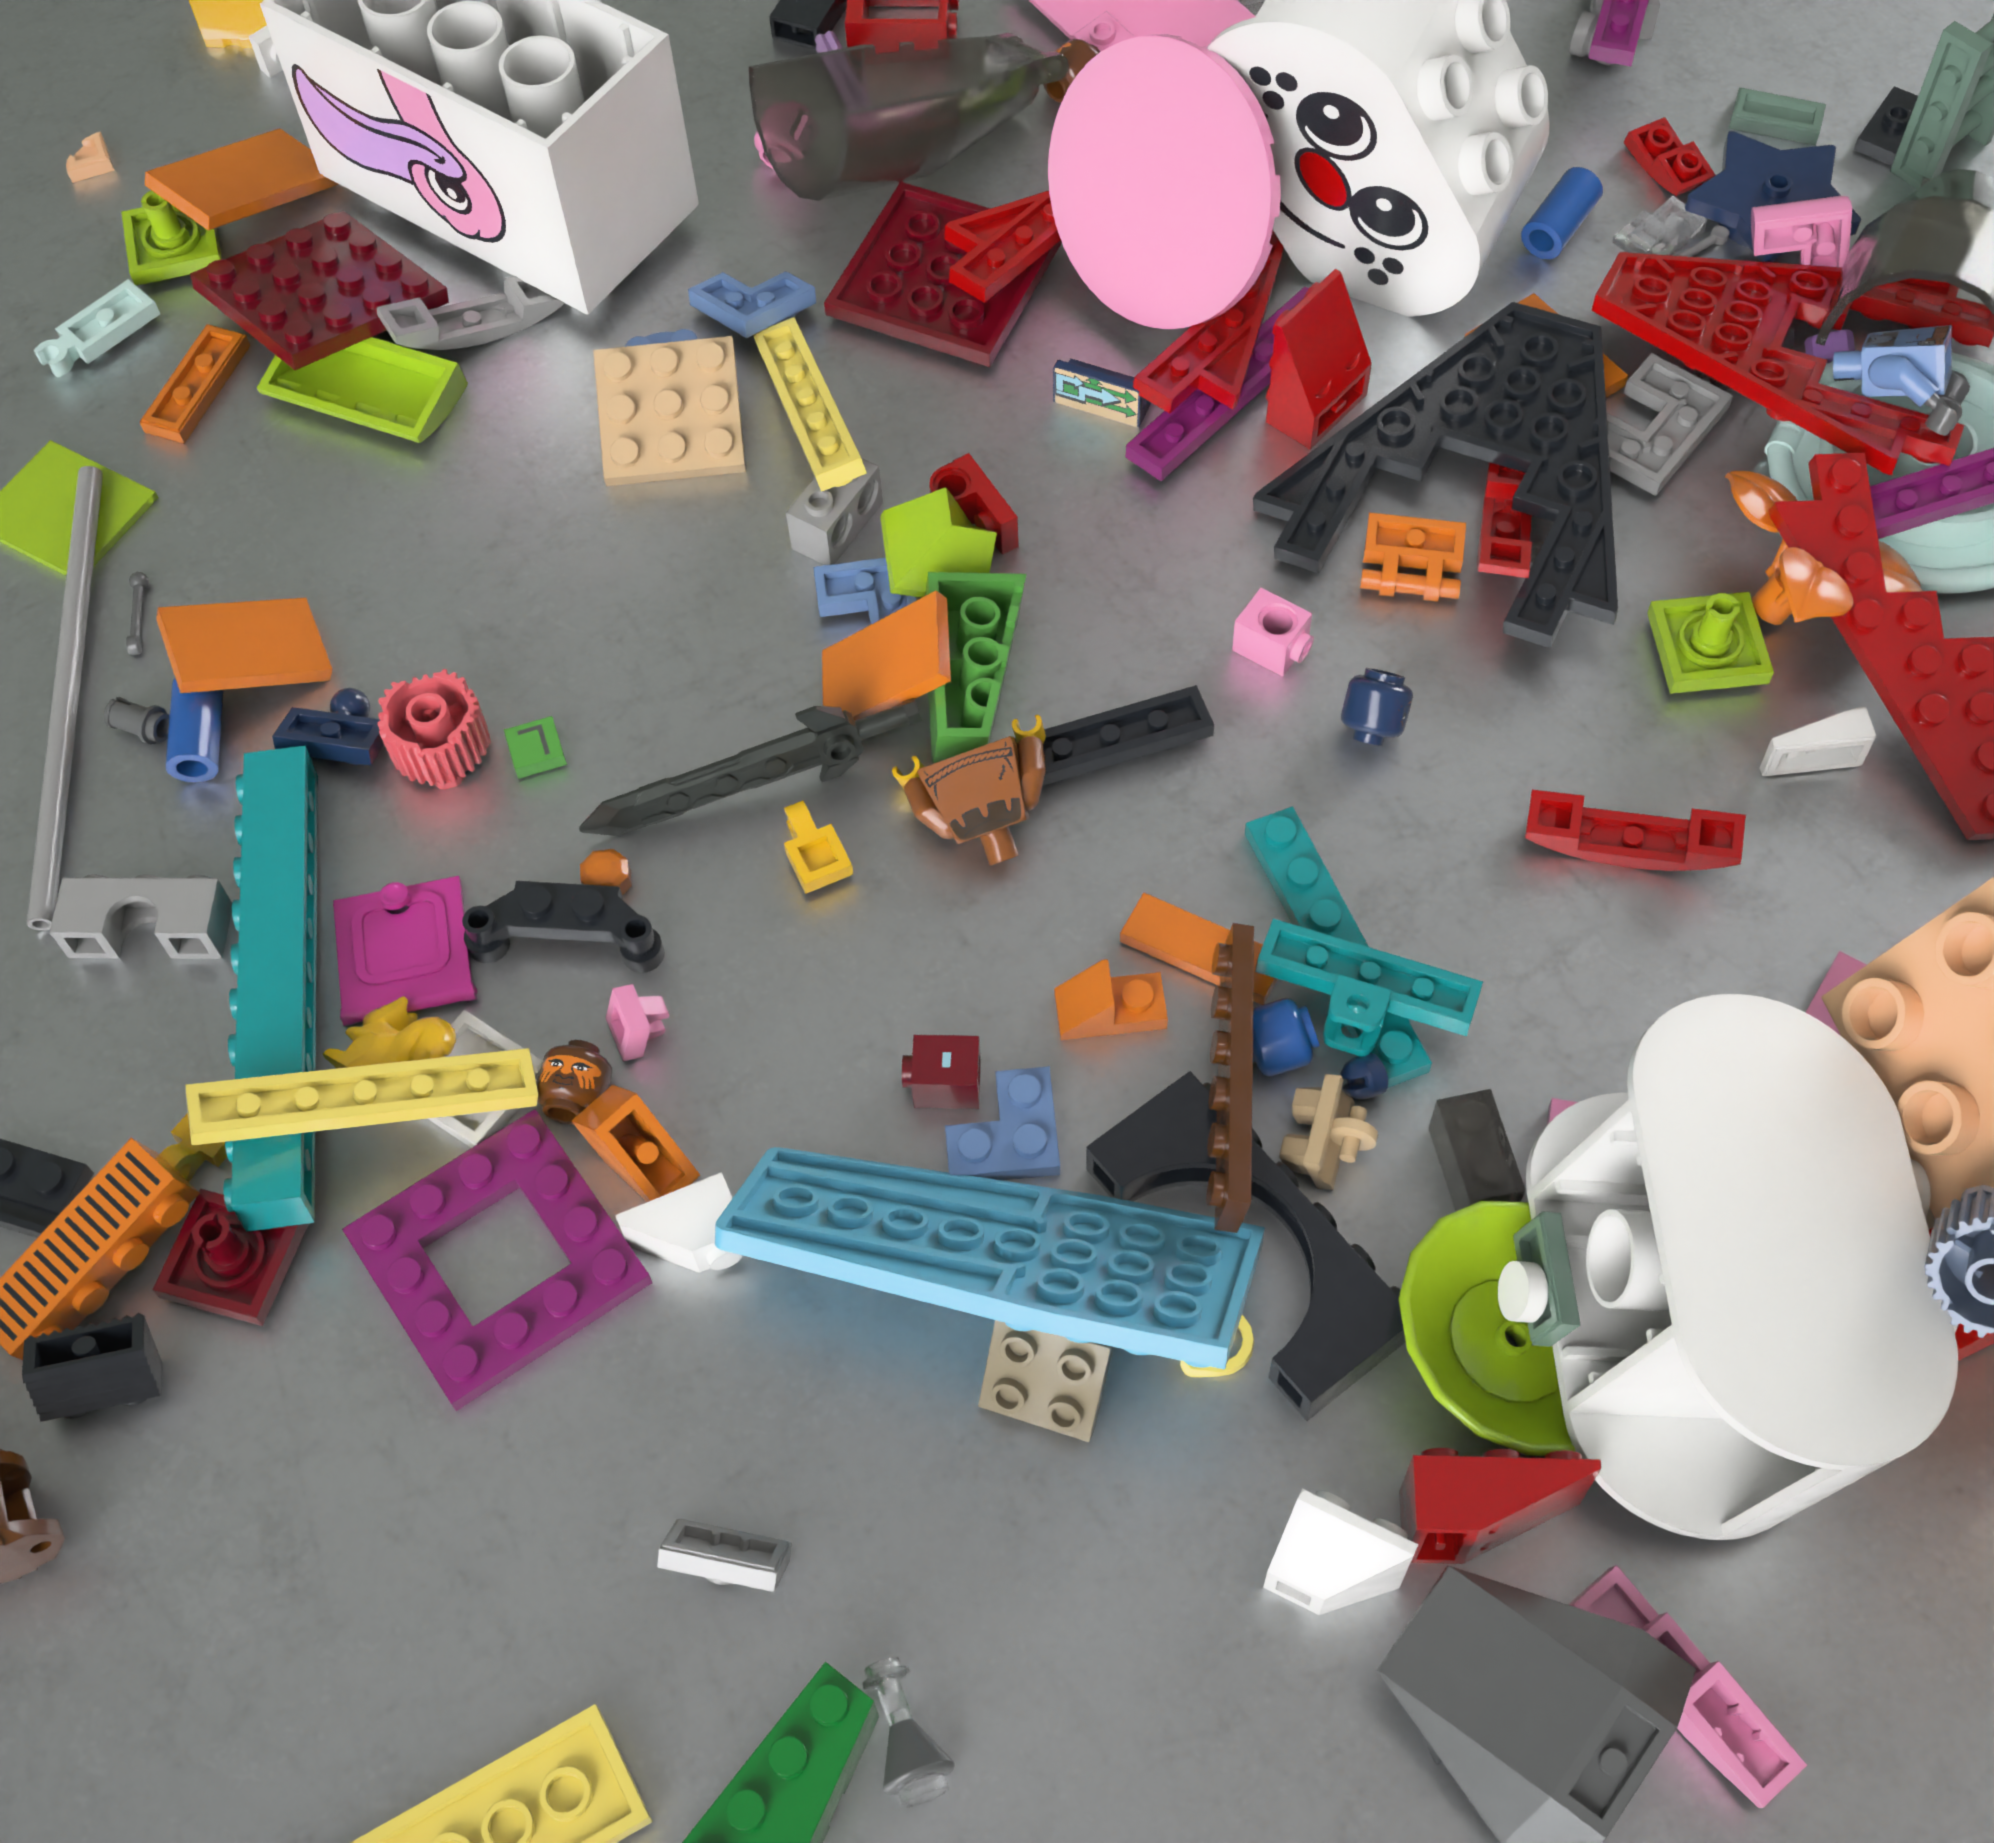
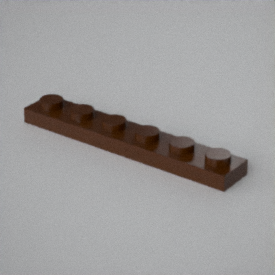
[1206,923,1254,1233]

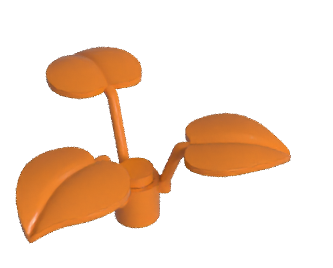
[1724,471,1923,625]

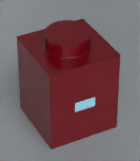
[901,1035,981,1109]

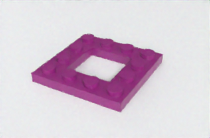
[342,1109,653,1411]

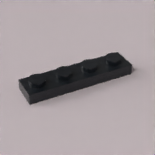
[1015,685,1214,786]

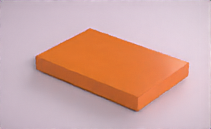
[822,591,951,721]
[156,597,333,693]

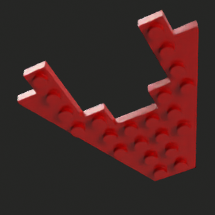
[944,190,1285,414]
[1591,252,1994,476]
[1769,453,1994,840]

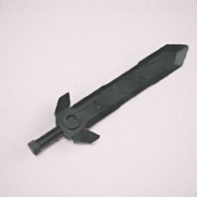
[579,698,922,836]

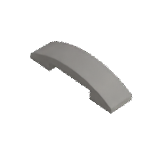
[377,276,565,350]

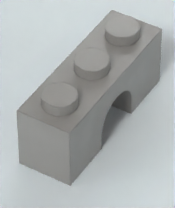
[49,874,232,959]

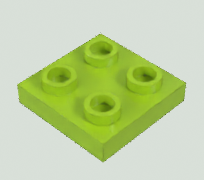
[121,190,222,286]
[1647,592,1774,694]

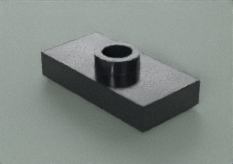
[1854,86,1918,166]

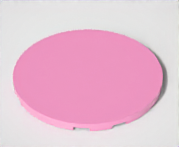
[1048,34,1281,329]

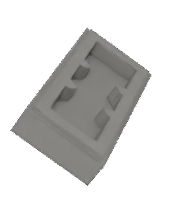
[657,1519,792,1592]

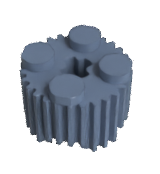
[1924,1185,1994,1338]

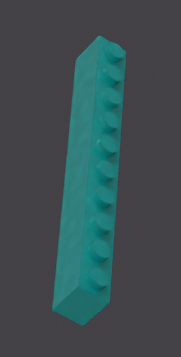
[223,746,318,1232]

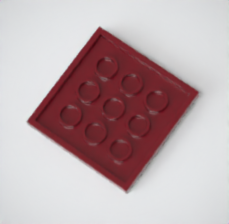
[824,181,1062,367]
[190,211,449,370]

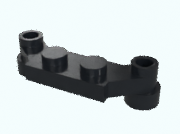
[462,881,665,973]

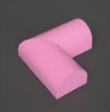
[1751,196,1852,268]

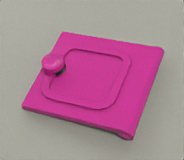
[333,876,478,1026]

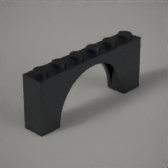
[1086,1071,1406,1421]

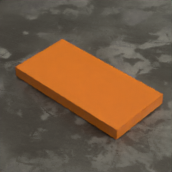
[145,128,339,231]

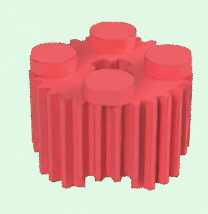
[378,669,491,790]

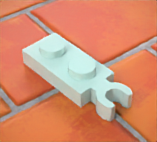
[34,279,160,377]

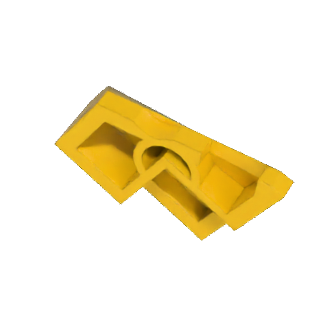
[188,0,267,48]

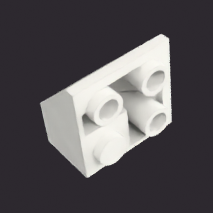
[1263,1488,1419,1615]

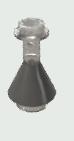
[862,1656,955,1808]

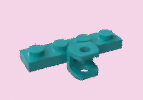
[1255,918,1483,1056]

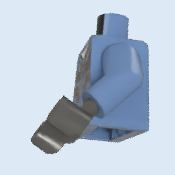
[1833,325,1970,436]

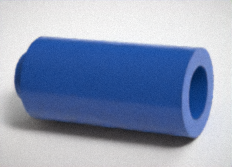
[1521,167,1603,259]
[165,678,224,783]

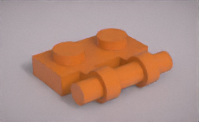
[1360,512,1466,602]

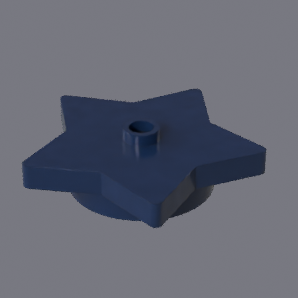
[1685,131,1862,262]

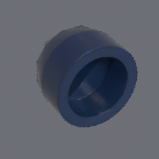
[1340,1053,1388,1100]

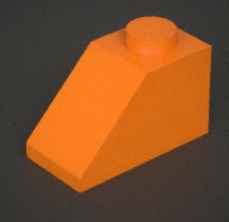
[572,1085,700,1202]

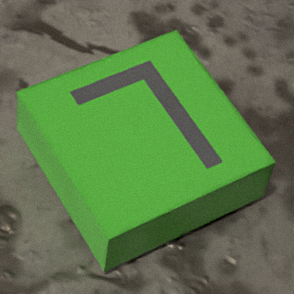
[504,716,567,779]

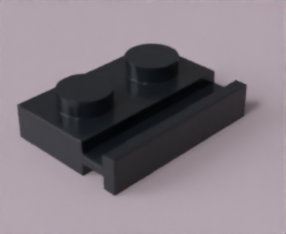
[0,1139,94,1238]

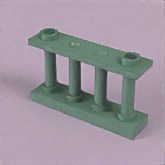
[1890,14,1994,194]

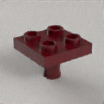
[152,1188,309,1326]

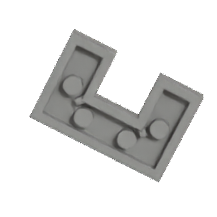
[1606,353,1733,496]

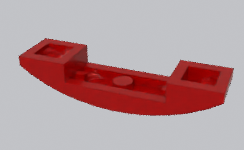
[1477,462,1532,578]
[1525,789,1746,871]

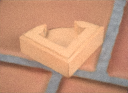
[66,131,114,183]

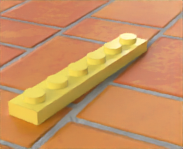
[753,317,867,492]
[185,1048,538,1145]

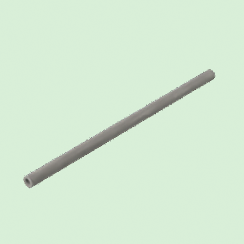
[27,466,103,931]

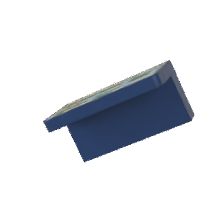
[1053,358,1151,428]

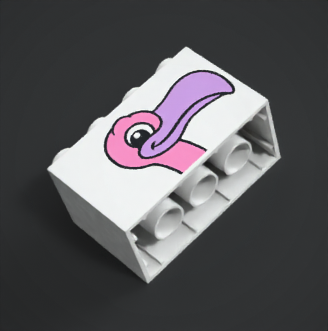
[260,0,699,315]

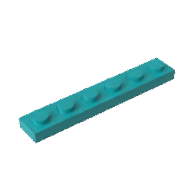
[1245,806,1432,1088]

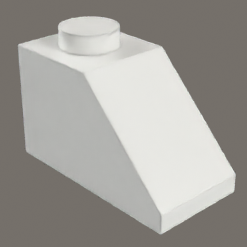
[615,1172,742,1273]

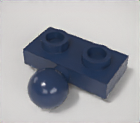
[272,688,385,766]

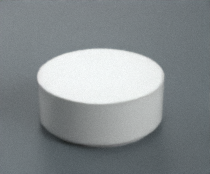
[1498,1261,1548,1323]

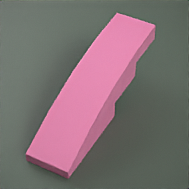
[1568,1565,1807,1808]

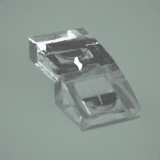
[1612,196,1707,255]

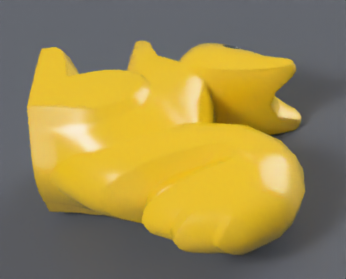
[322,996,456,1069]

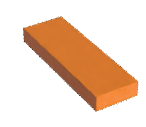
[139,324,251,444]
[1120,892,1278,1005]

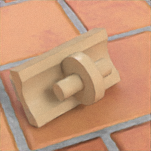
[1279,1074,1378,1190]

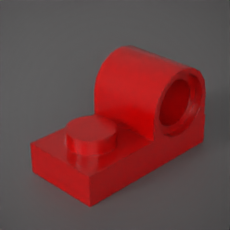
[929,453,1019,555]

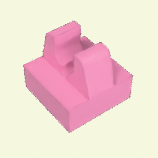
[606,984,669,1062]

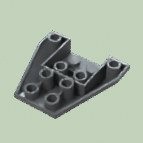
[1377,1565,1696,1843]

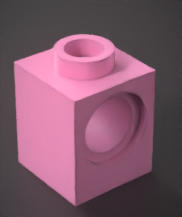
[1232,588,1314,677]

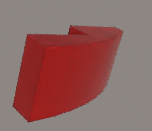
[1623,117,1716,196]

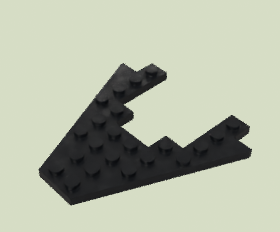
[1253,302,1618,648]

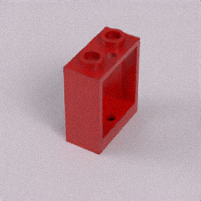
[845,0,959,57]

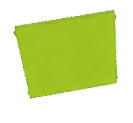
[0,440,159,576]

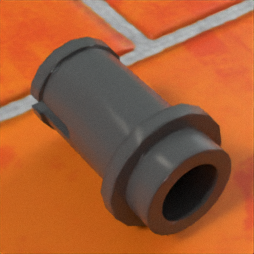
[104,697,170,745]

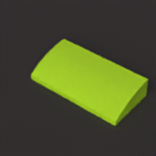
[257,337,468,443]

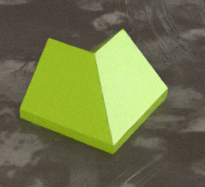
[880,487,997,598]

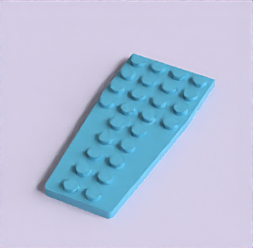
[715,1147,1265,1369]

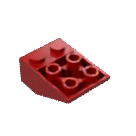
[1266,269,1372,450]
[1399,1448,1602,1564]

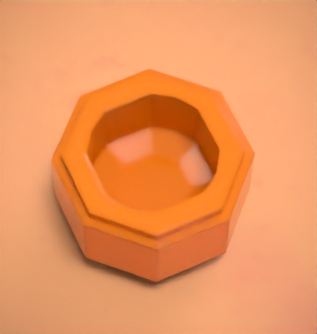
[580,849,632,896]

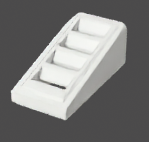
[1759,706,1876,776]

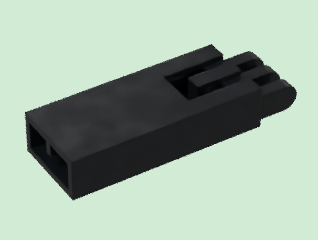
[769,0,847,50]

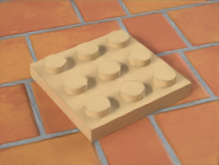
[593,336,746,486]

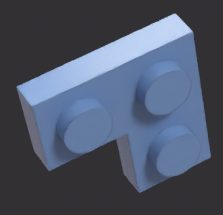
[688,271,816,338]
[813,557,917,625]
[945,1066,1060,1180]

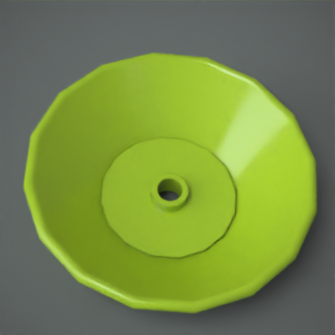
[1398,1201,1576,1456]

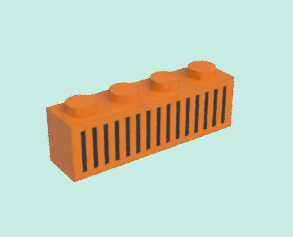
[0,1137,200,1360]

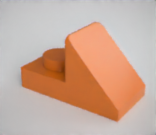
[1054,959,1168,1040]

